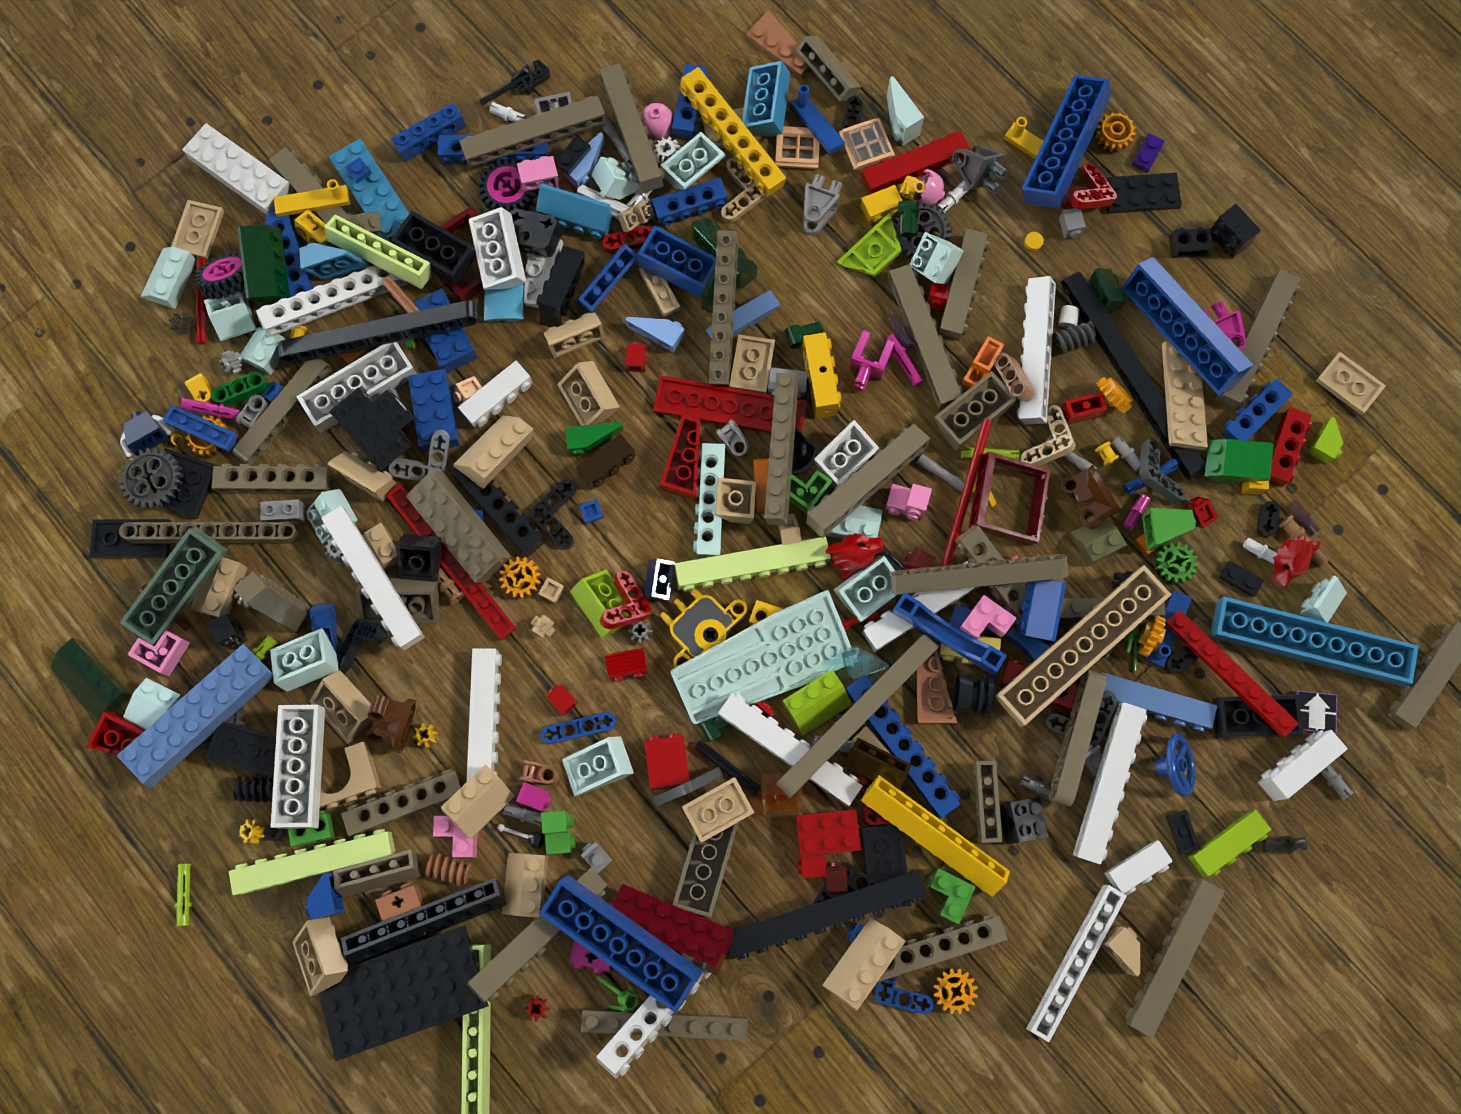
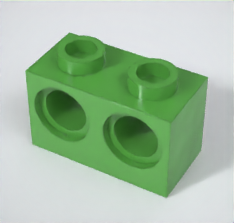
[288,811,336,847]

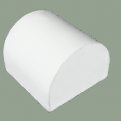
[1057,305,1080,328]

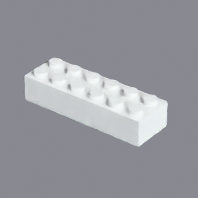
[182,123,295,214]
[296,342,417,433]
[271,705,325,829]

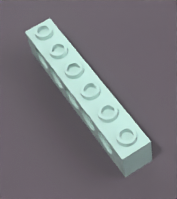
[693,443,725,558]

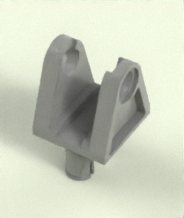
[803,174,843,235]

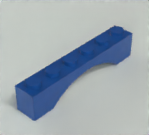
[892,592,1007,675]
[948,604,1052,663]

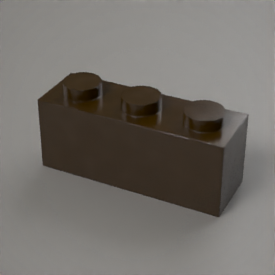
[576,433,636,490]
[844,738,912,790]

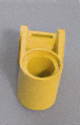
[184,372,217,404]

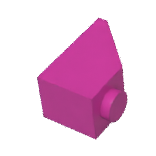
[516,782,552,812]

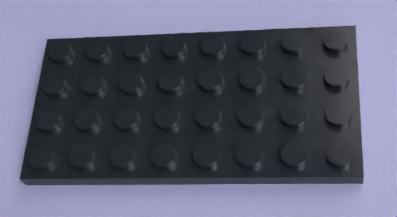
[318,925,489,1061]

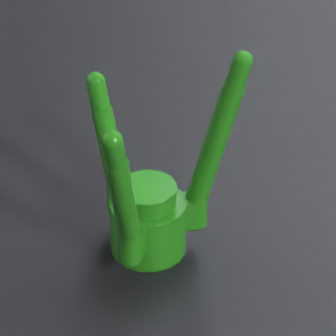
[1105,625,1140,672]
[597,975,640,1013]

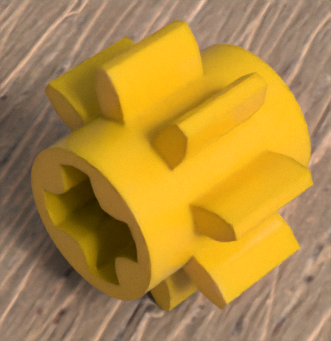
[413,723,439,748]
[239,819,265,844]

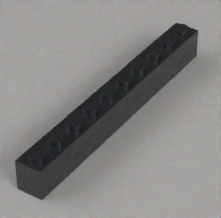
[729,870,926,960]

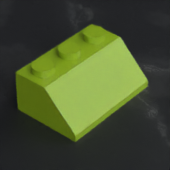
[570,569,630,638]
[782,669,852,736]

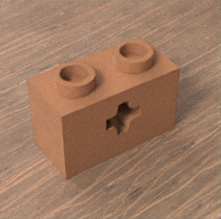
[375,883,425,922]

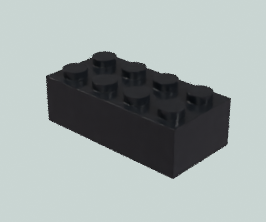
[391,211,477,285]
[1212,695,1303,739]

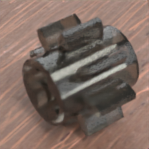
[169,312,194,335]

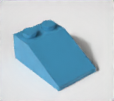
[299,243,369,281]

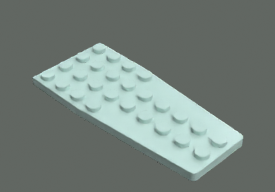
[671,590,857,724]

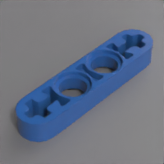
[541,712,617,744]

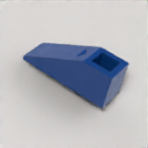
[310,603,337,655]

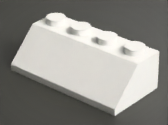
[469,207,527,290]

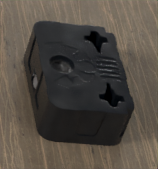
[509,208,563,257]

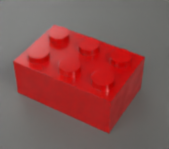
[795,809,861,857]

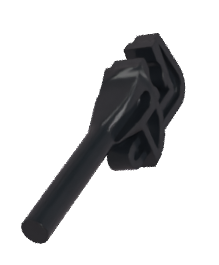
[479,59,550,106]

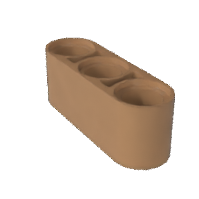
[995,353,1035,402]

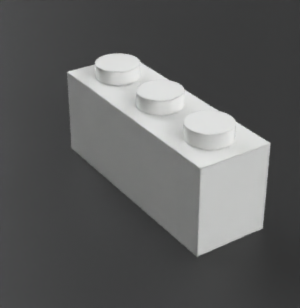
[1104,840,1173,895]

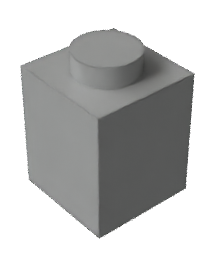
[1059,208,1086,238]

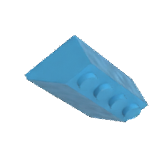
[742,61,791,137]
[536,183,613,239]

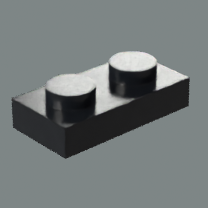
[554,136,591,175]
[1219,560,1264,597]
[1166,810,1200,855]

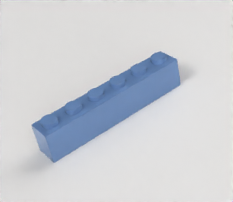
[1101,672,1217,732]

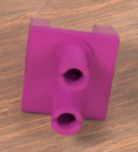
[1202,301,1246,350]
[850,330,895,392]

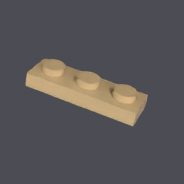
[639,267,680,317]

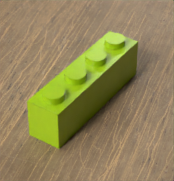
[1188,810,1272,878]

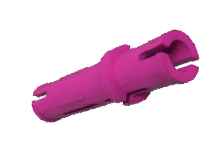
[884,334,923,387]
[180,397,241,420]

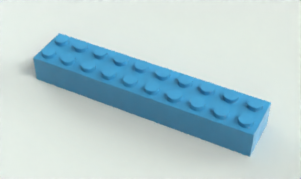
[1209,597,1419,687]

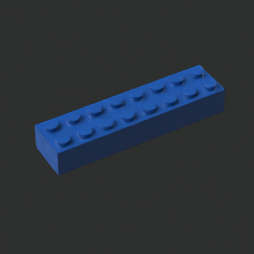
[1021,75,1111,209]
[1121,257,1253,396]
[539,875,703,1013]

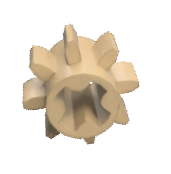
[531,615,555,638]

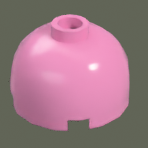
[641,103,674,141]
[914,169,945,207]

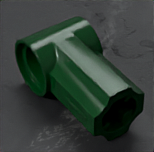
[898,200,919,238]
[785,321,824,349]
[699,716,735,743]

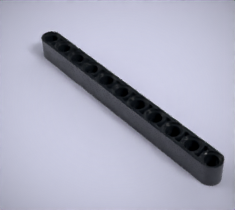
[278,301,477,365]

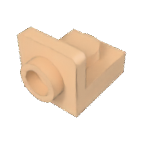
[452,376,482,405]

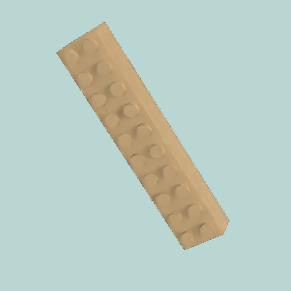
[994,565,1172,727]

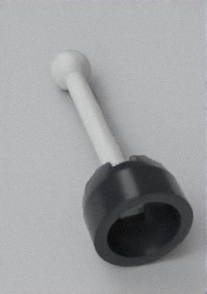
[497,824,544,849]

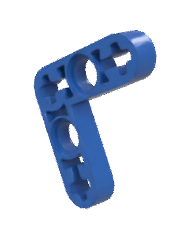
[874,954,933,1014]

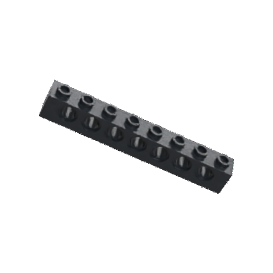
[341,878,507,965]

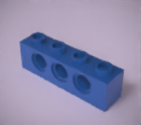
[672,64,710,140]
[391,103,466,162]
[651,177,728,226]
[574,244,637,313]
[1221,378,1294,441]

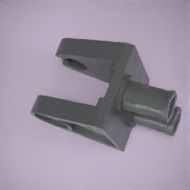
[952,144,1009,195]

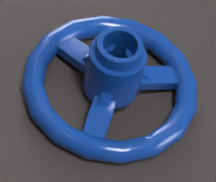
[1155,734,1195,797]

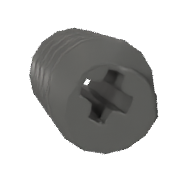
[1053,321,1096,354]

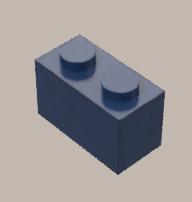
[644,558,675,601]

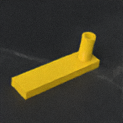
[1003,117,1044,159]
[274,179,350,217]

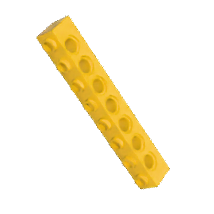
[680,67,786,197]

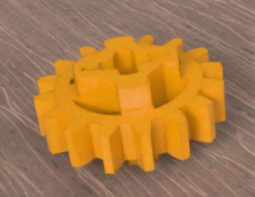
[499,557,542,599]
[1137,615,1166,657]
[933,968,978,1014]

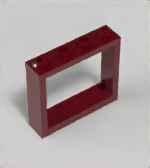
[433,206,484,302]
[969,452,1051,545]

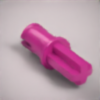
[1123,494,1151,530]

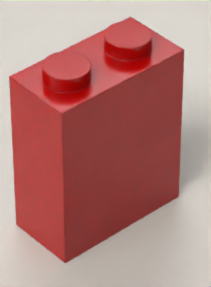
[644,733,690,790]

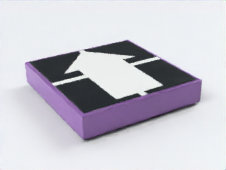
[1295,690,1337,734]

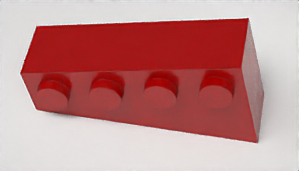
[659,414,700,501]
[86,712,145,754]

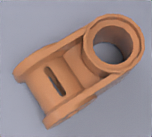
[519,760,559,785]

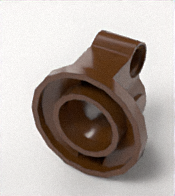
[1062,465,1121,529]
[366,695,416,753]

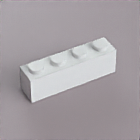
[458,361,533,429]

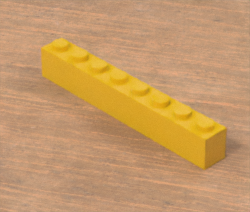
[861,775,1010,897]

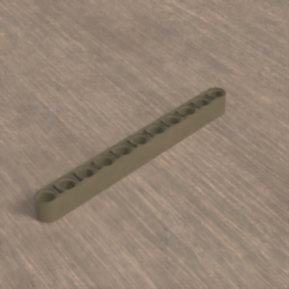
[776,633,939,798]

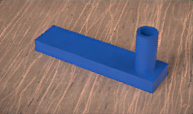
[790,85,845,155]
[163,405,238,453]
[1144,590,1192,668]

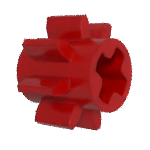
[524,995,550,1022]

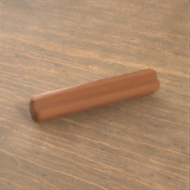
[382,276,420,313]

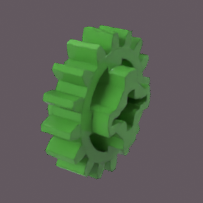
[1154,542,1199,584]

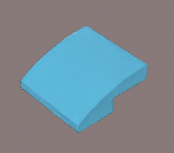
[484,284,524,323]

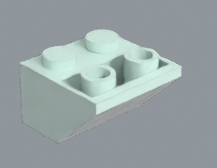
[591,157,641,200]
[910,232,964,284]
[204,291,257,341]
[305,489,358,544]
[1300,575,1347,623]

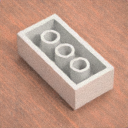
[1258,730,1348,801]

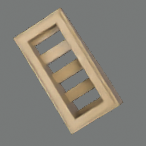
[778,514,801,545]

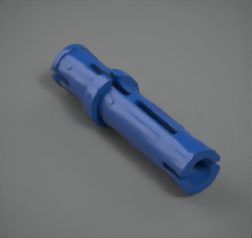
[1123,458,1179,495]

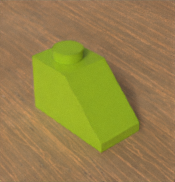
[1307,417,1343,464]

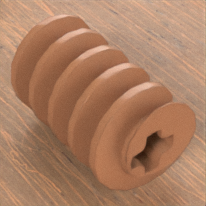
[426,853,472,886]

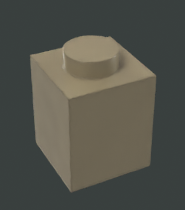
[351,211,382,232]

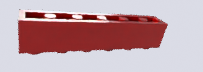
[861,131,970,195]

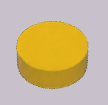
[1024,232,1044,251]

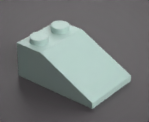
[887,76,924,146]
[562,736,634,796]

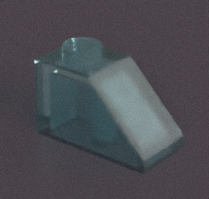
[841,646,889,679]

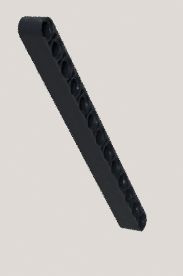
[1061,272,1206,481]

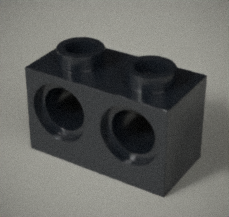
[1169,227,1213,258]
[208,614,248,650]

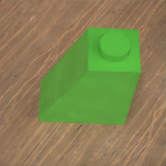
[1142,508,1196,551]

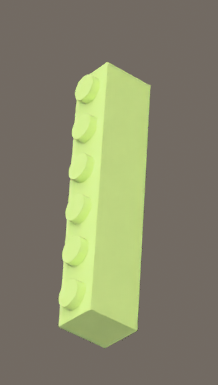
[324,215,432,289]

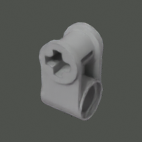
[236,395,270,430]
[716,419,750,456]

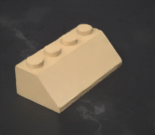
[453,415,533,489]
[822,918,906,1012]

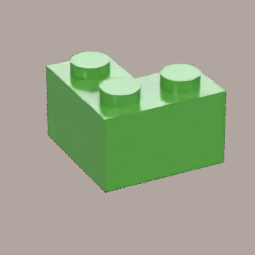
[789,470,833,514]
[541,811,576,855]
[928,868,976,924]

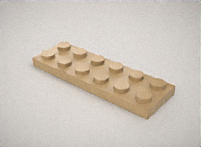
[1162,341,1208,450]

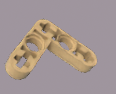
[721,158,765,223]
[1021,405,1076,466]

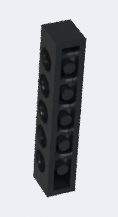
[451,468,544,558]

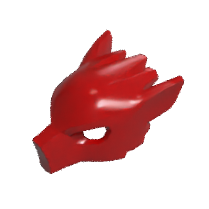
[826,533,884,581]
[1272,535,1321,587]

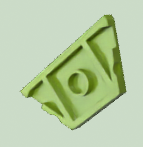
[837,213,902,277]

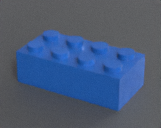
[636,226,716,298]
[413,288,478,373]
[408,369,461,453]

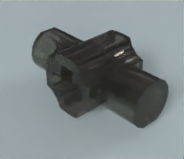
[1262,836,1307,854]

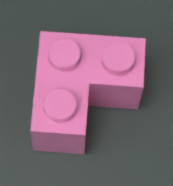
[517,156,559,192]
[885,484,932,521]
[959,595,1016,639]
[128,630,190,676]
[433,816,478,858]

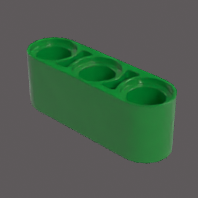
[211,372,269,407]

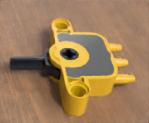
[660,588,747,668]

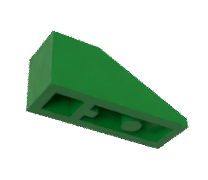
[566,422,624,456]

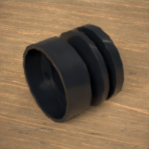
[954,672,995,717]

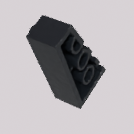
[536,246,585,327]

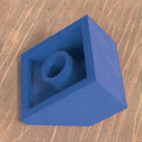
[305,873,345,920]

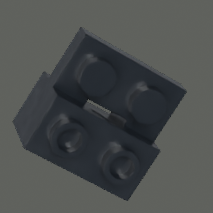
[1000,797,1049,845]

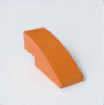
[961,336,1005,391]

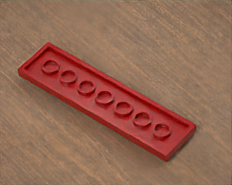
[653,375,807,433]

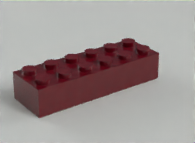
[611,884,734,976]

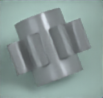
[219,350,244,374]
[628,621,653,644]

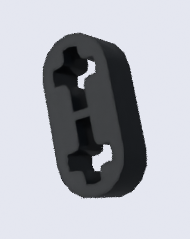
[1257,501,1280,538]
[1165,646,1199,674]

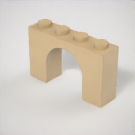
[319,742,381,810]

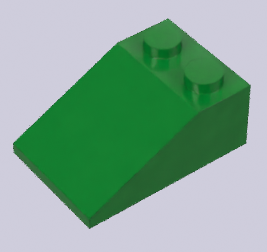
[1205,439,1274,483]

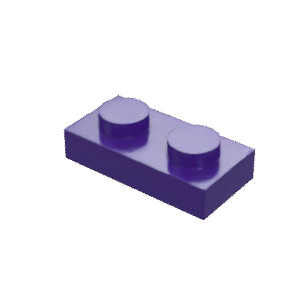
[1132,133,1165,173]

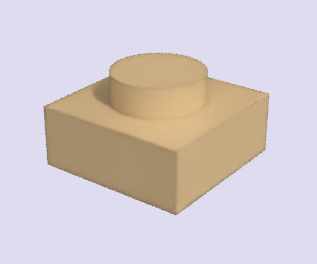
[538,577,565,604]

